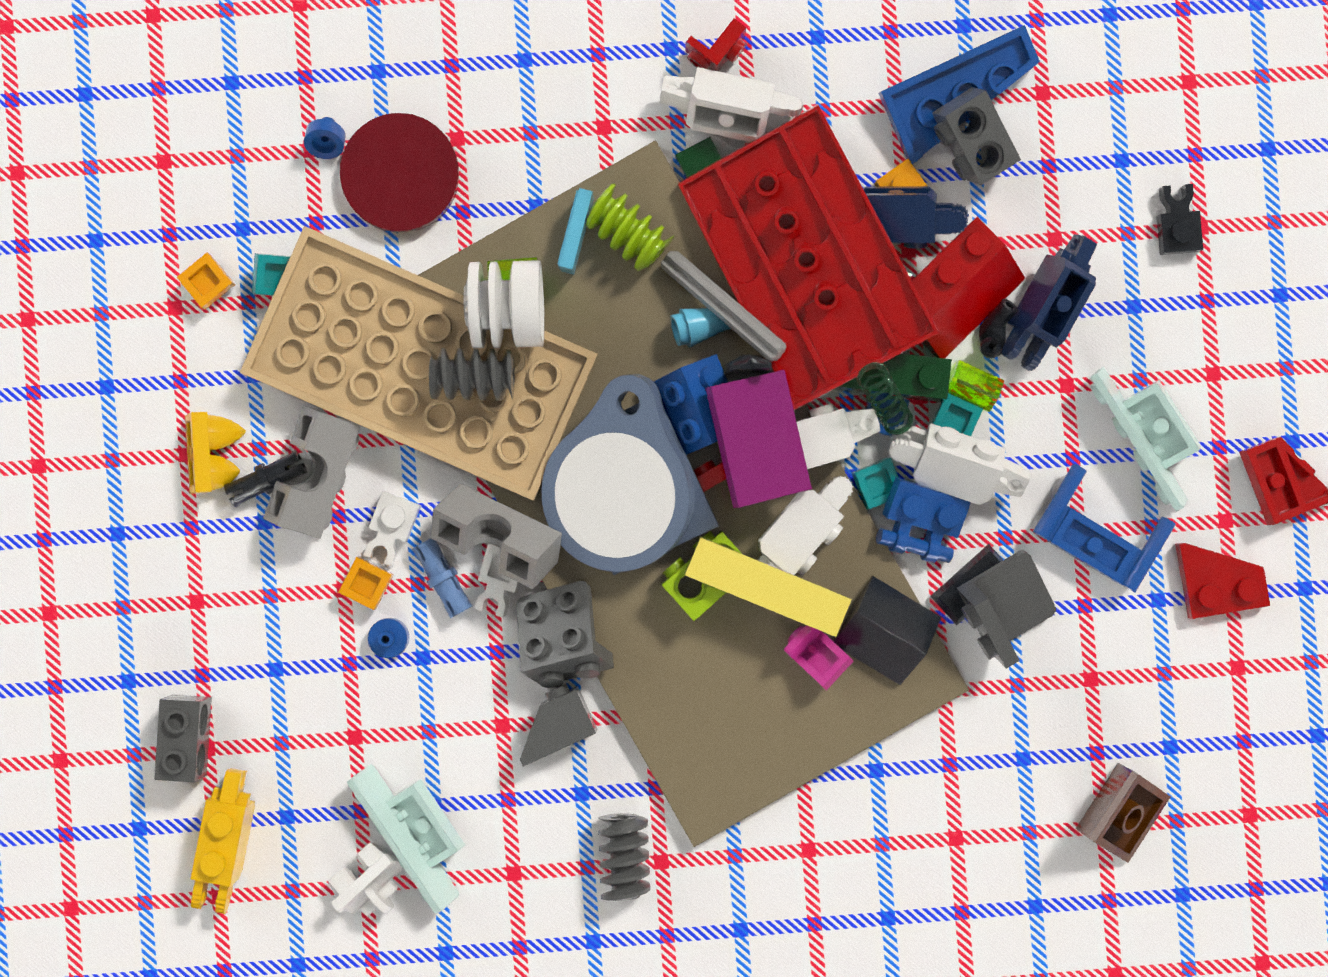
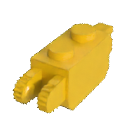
[190,768,255,914]

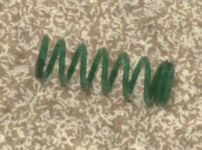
[857,362,914,435]

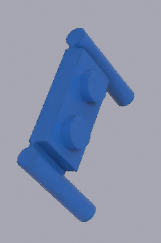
[1033,463,1176,593]

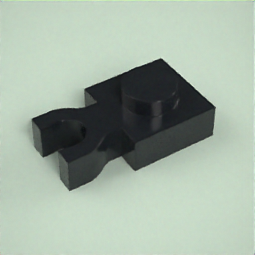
[1156,184,1203,255]

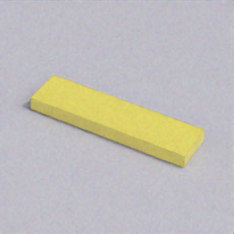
[685,537,852,637]

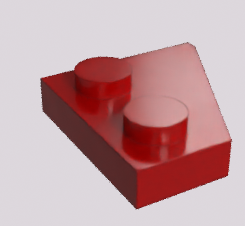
[1239,437,1328,526]
[1175,543,1270,619]

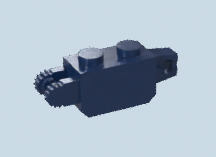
[863,186,969,249]
[1001,234,1097,371]

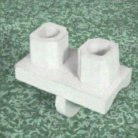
[328,843,403,916]

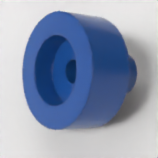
[304,117,346,159]
[368,618,410,658]

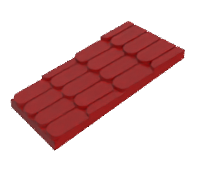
[678,104,939,410]

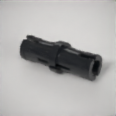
[224,450,307,507]

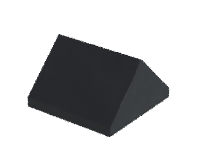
[833,576,941,685]

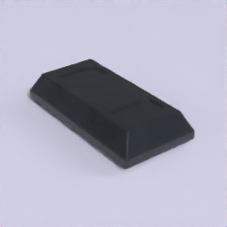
[930,544,1003,626]

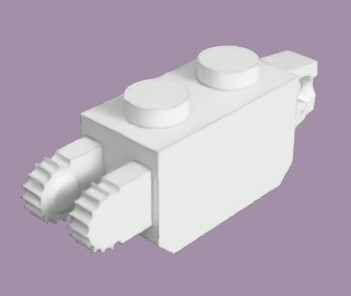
[659,67,803,142]
[797,404,881,469]
[889,423,1030,505]
[758,476,854,576]

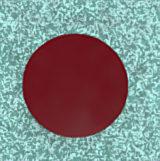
[340,113,459,232]

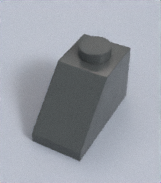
[520,684,597,767]

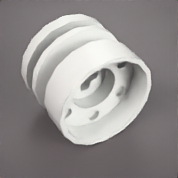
[463,260,544,349]

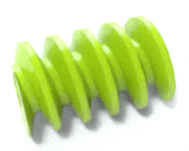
[586,183,674,271]

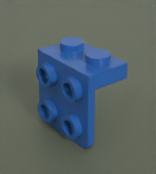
[653,354,728,455]

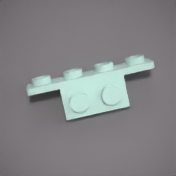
[1091,367,1202,512]
[347,764,465,914]

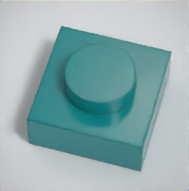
[252,253,291,295]
[931,393,983,436]
[851,457,899,509]

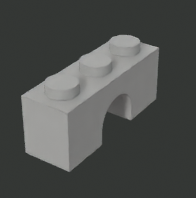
[263,406,360,539]
[431,483,562,589]

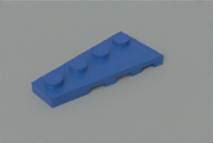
[878,25,1040,165]

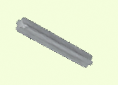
[661,251,786,362]

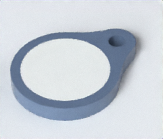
[541,374,695,572]

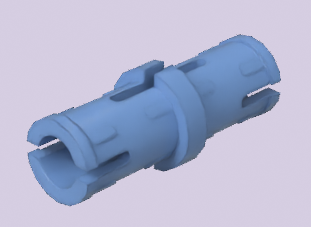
[412,538,472,618]

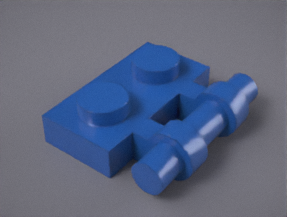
[876,477,971,563]

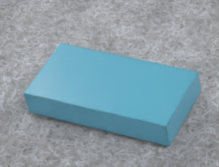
[557,188,594,275]

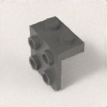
[957,550,1056,669]
[516,581,614,688]

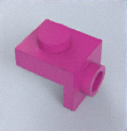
[784,625,854,690]

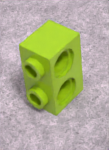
[662,531,742,621]

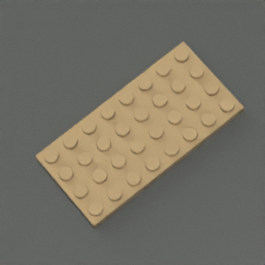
[240,226,598,501]

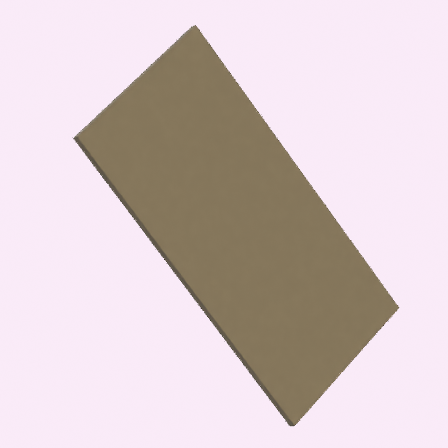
[418,140,969,847]

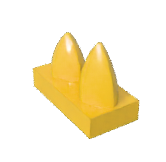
[185,412,246,494]

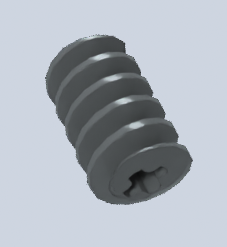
[429,348,515,401]
[598,813,650,901]

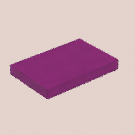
[705,370,812,508]

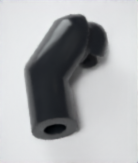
[979,298,1018,359]

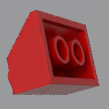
[912,216,1026,358]

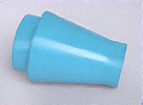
[671,308,731,348]

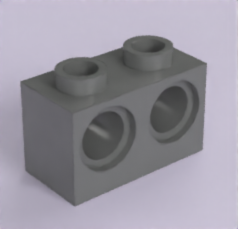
[932,87,1021,185]
[154,694,212,783]

